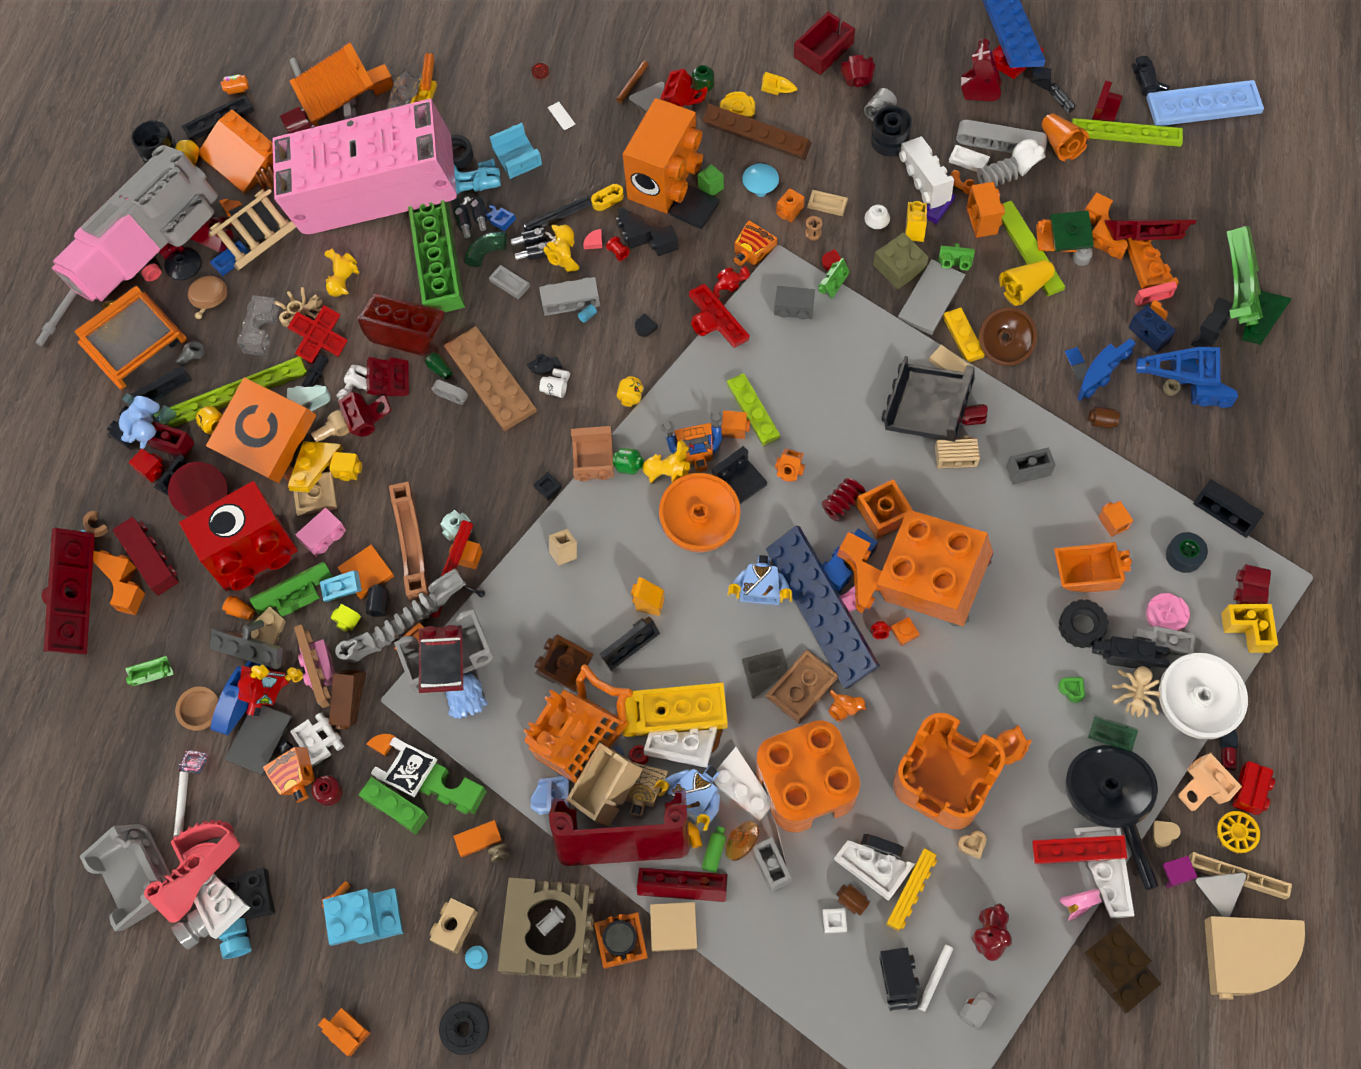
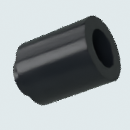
[366,584,389,617]

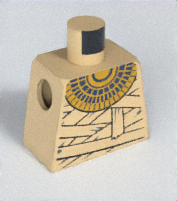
[625,763,668,817]

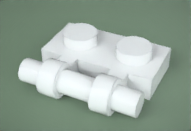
[290,712,344,767]

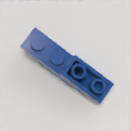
[1077,338,1136,401]
[210,661,270,736]

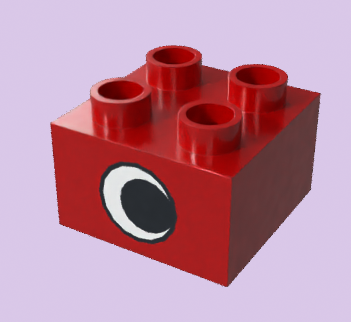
[179,481,298,592]

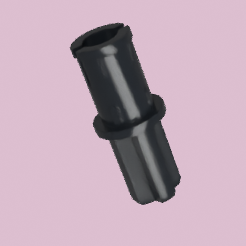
[302,354,329,387]

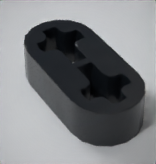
[860,834,904,859]

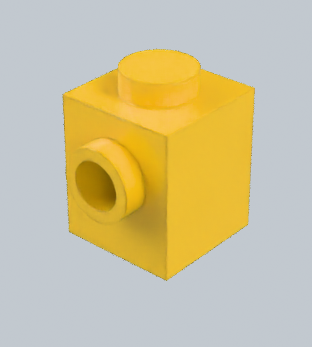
[329,452,362,481]

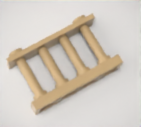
[209,189,296,271]

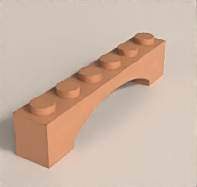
[389,481,430,604]

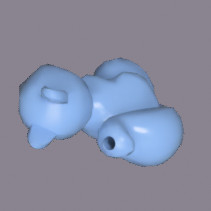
[119,396,160,449]

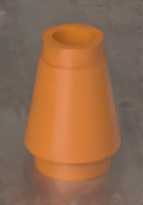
[222,595,255,621]

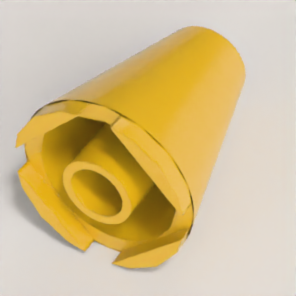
[999,260,1055,306]

